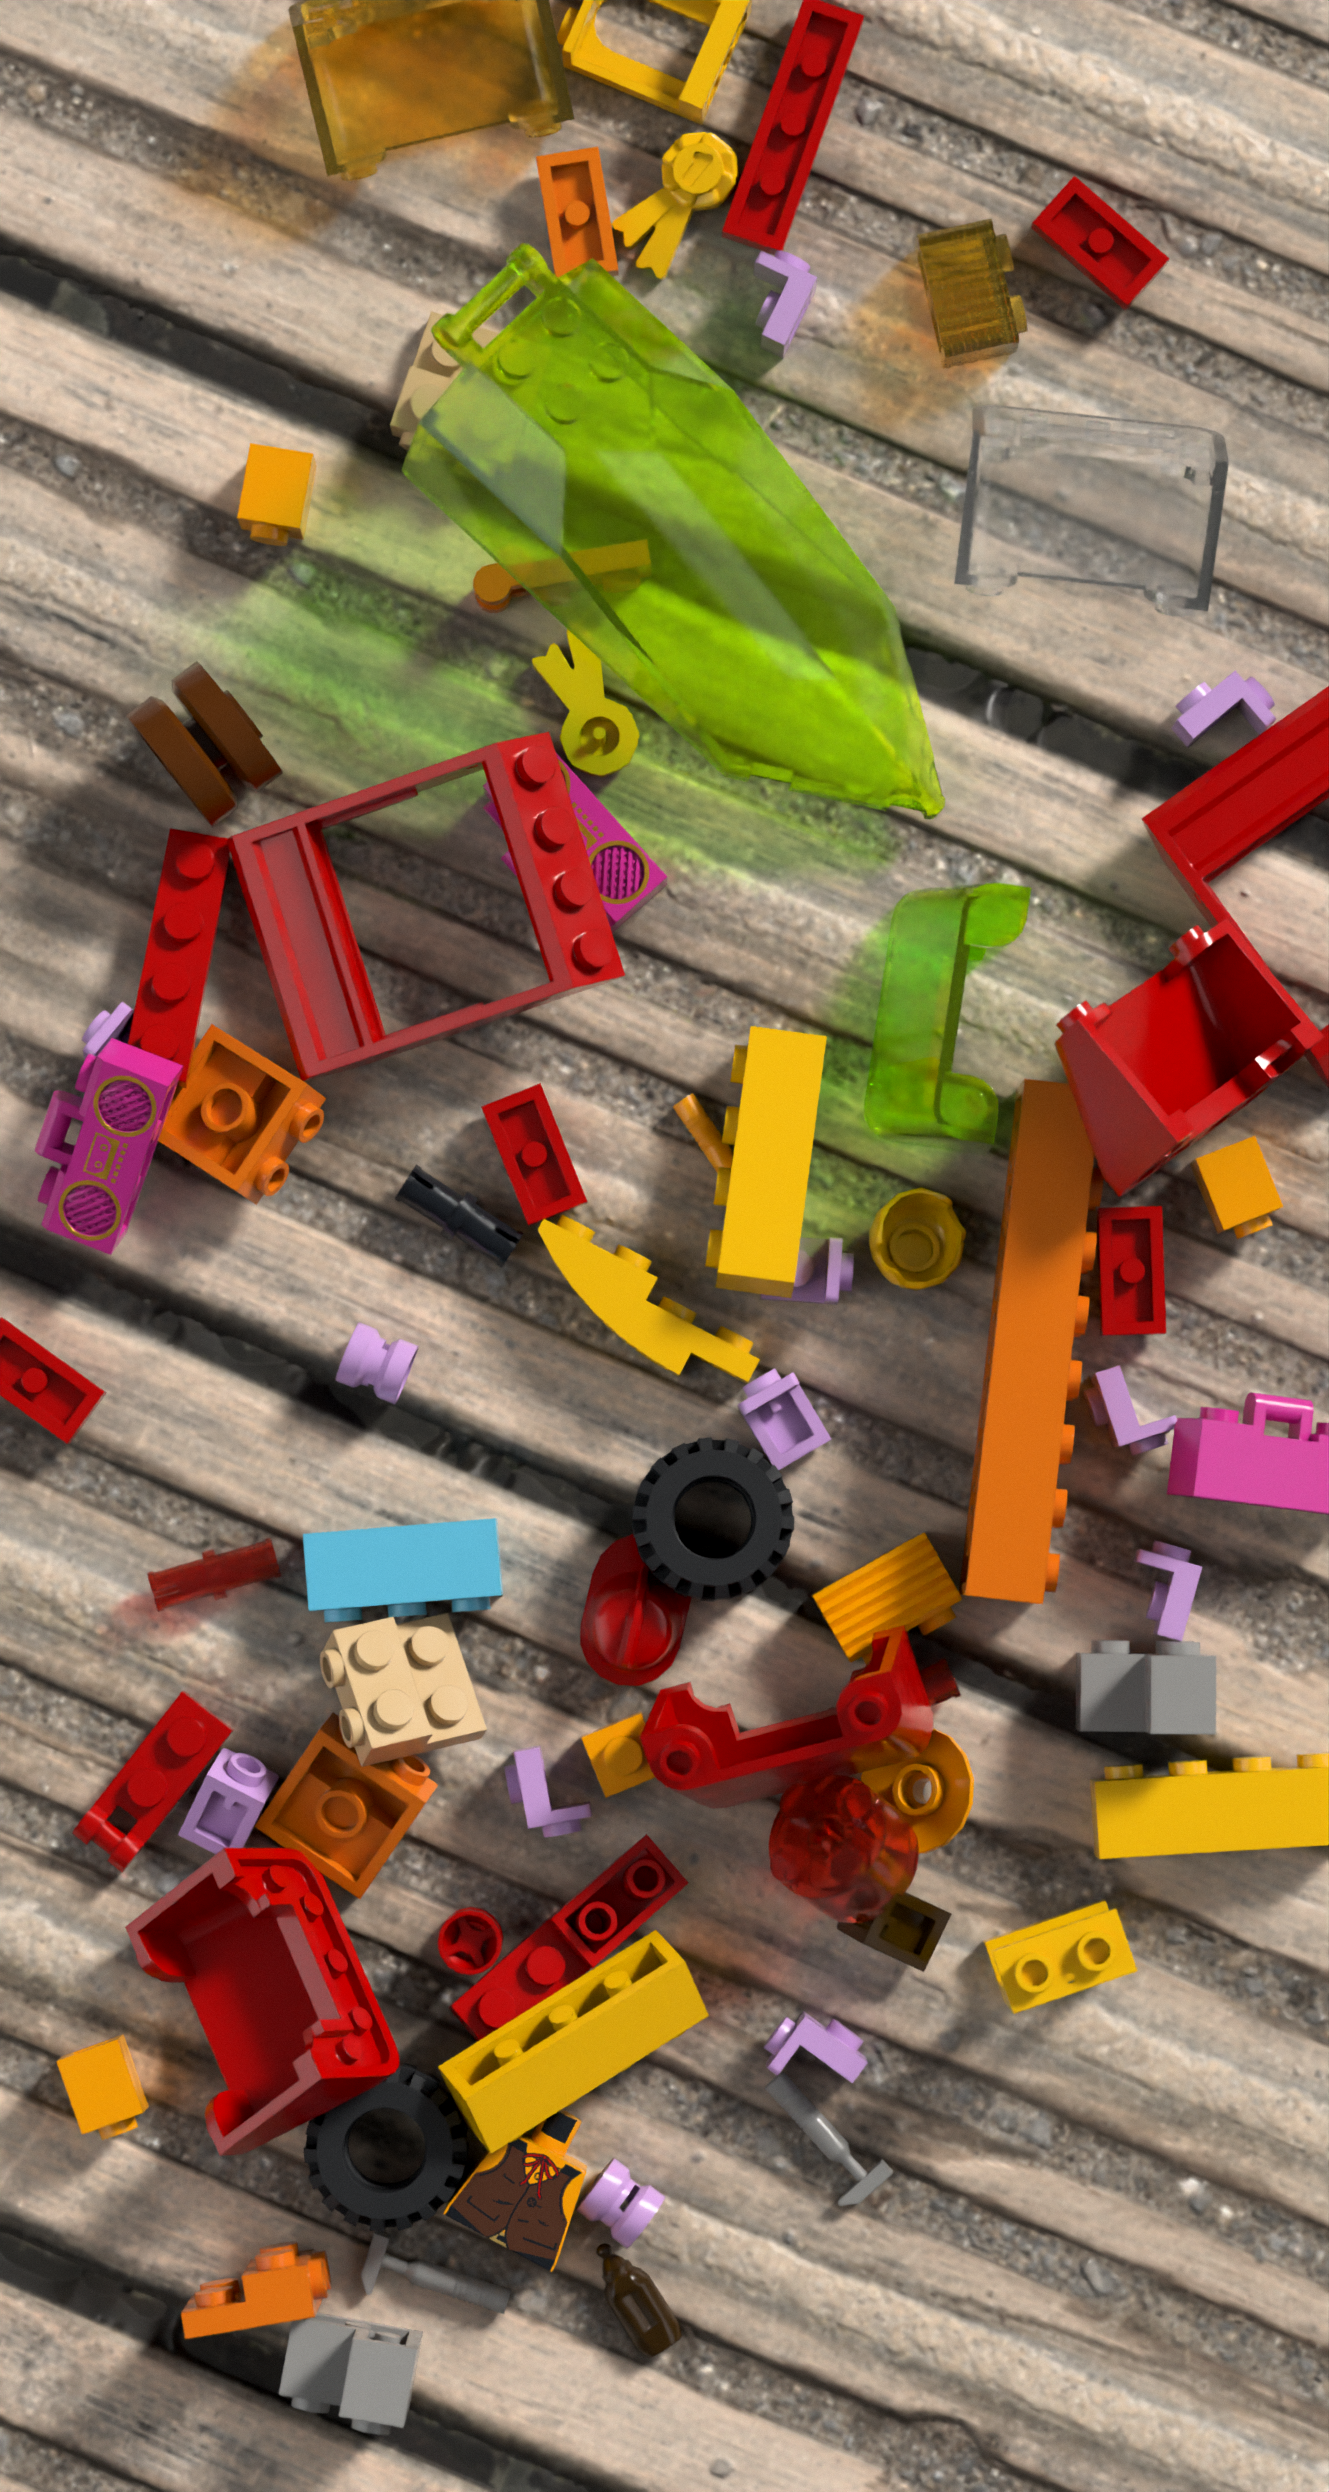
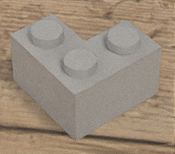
[1076,1640,1216,1735]
[279,2312,423,2435]

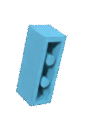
[303,1518,503,1623]

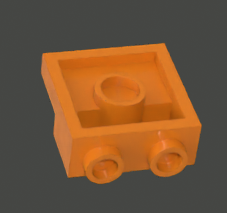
[158,1024,326,1205]
[254,1712,438,1899]
[181,2241,332,2339]

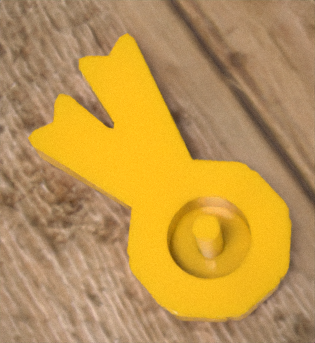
[611,132,739,280]
[532,623,639,778]

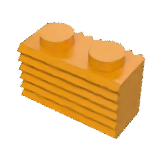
[811,1532,963,1665]

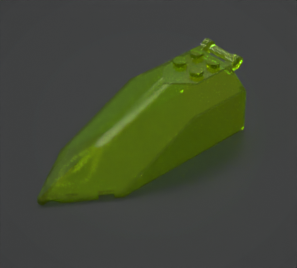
[402,243,945,820]

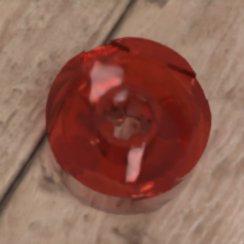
[769,1775,919,1923]

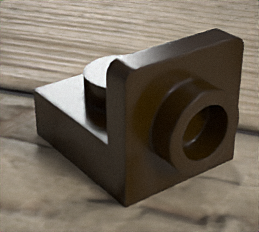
[837,1872,951,1972]

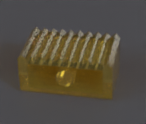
[914,219,1028,368]

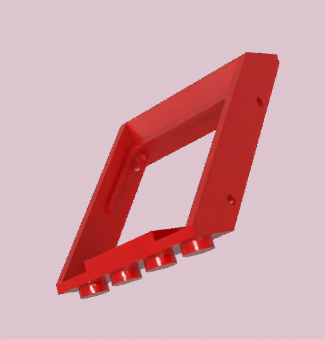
[1141,686,1329,1089]
[226,732,625,1081]

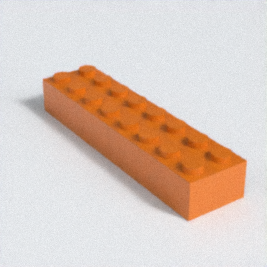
[959,1079,1104,1604]

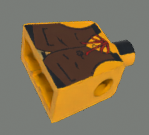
[443,2109,587,2272]

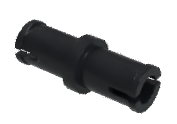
[394,1164,524,1268]

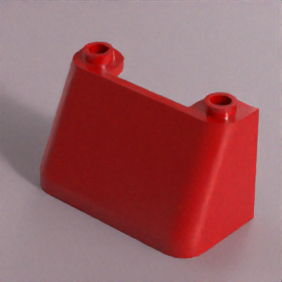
[1054,918,1324,1197]
[640,1625,934,1809]
[125,1848,399,2156]

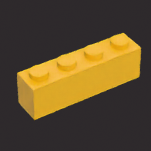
[705,1026,827,1298]
[1090,1752,1329,1859]
[438,1930,709,2154]

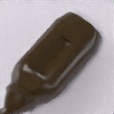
[596,2243,682,2358]

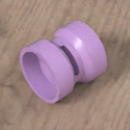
[335,1322,419,1404]
[576,2158,665,2249]

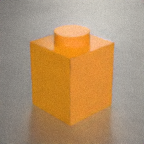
[237,443,317,546]
[1189,1136,1283,1239]
[581,1711,655,1798]
[56,2034,149,2140]

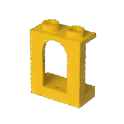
[556,0,752,125]
[983,1899,1138,2014]

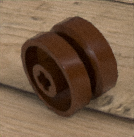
[126,661,283,828]

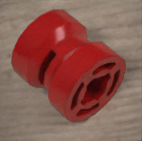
[437,1906,504,1975]

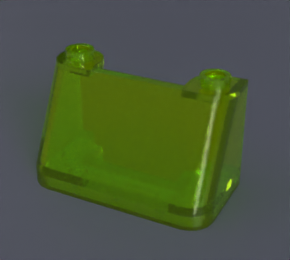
[864,883,1031,1156]

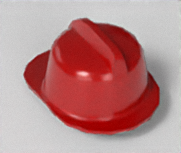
[580,1534,692,1686]

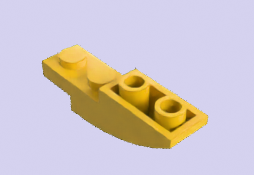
[538,1215,760,1384]

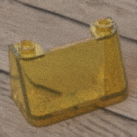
[288,0,575,181]

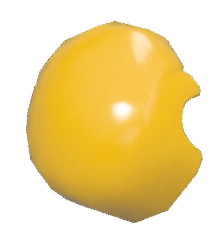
[869,1187,966,1291]

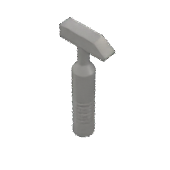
[765,2071,893,2206]
[360,2231,512,2314]

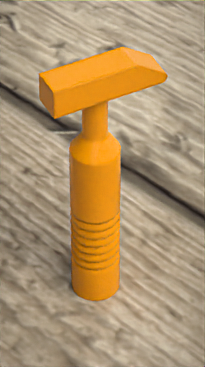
[673,1093,733,1174]

